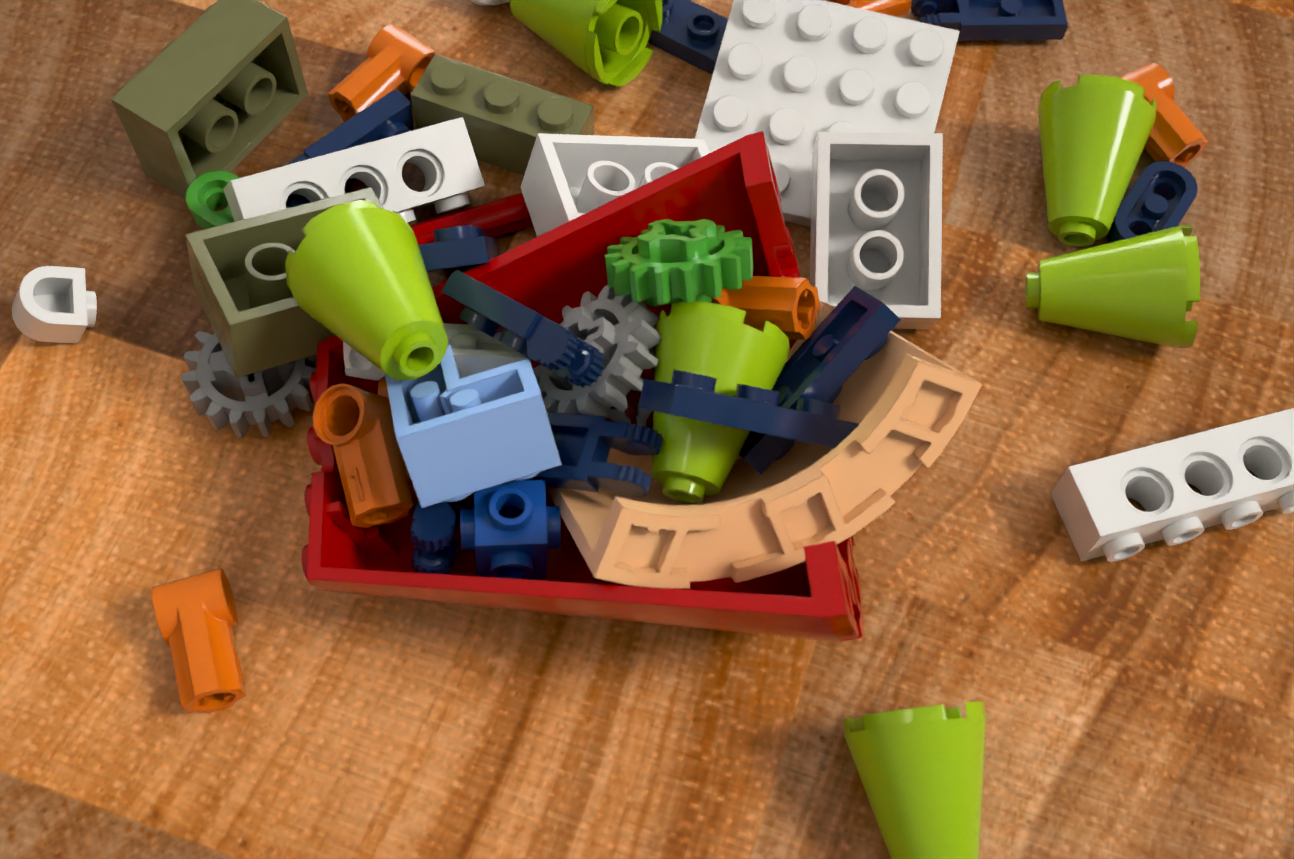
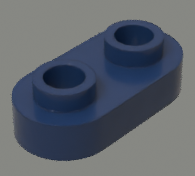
[1108,161,1198,243]

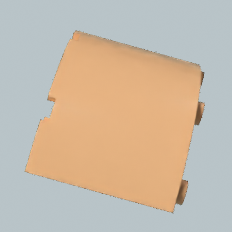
[546,301,982,589]

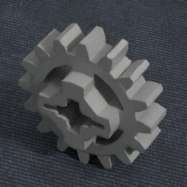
[533,286,661,418]
[182,331,317,438]

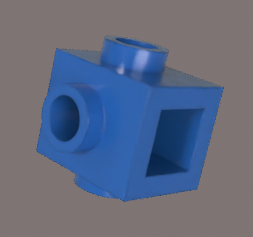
[460,480,561,580]

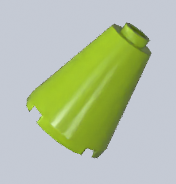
[510,0,662,87]
[1037,74,1157,247]
[285,200,448,381]
[1026,225,1200,348]
[652,302,790,504]
[842,701,987,859]

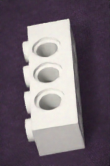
[223,117,485,223]
[1051,408,1294,562]

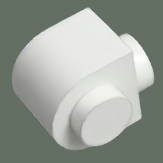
[12,266,97,344]

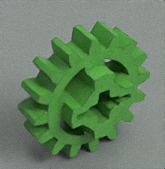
[605,219,753,307]

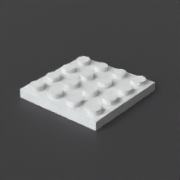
[695,0,960,227]

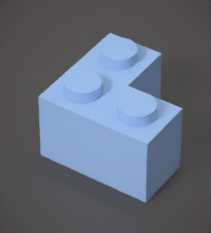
[385,345,562,508]

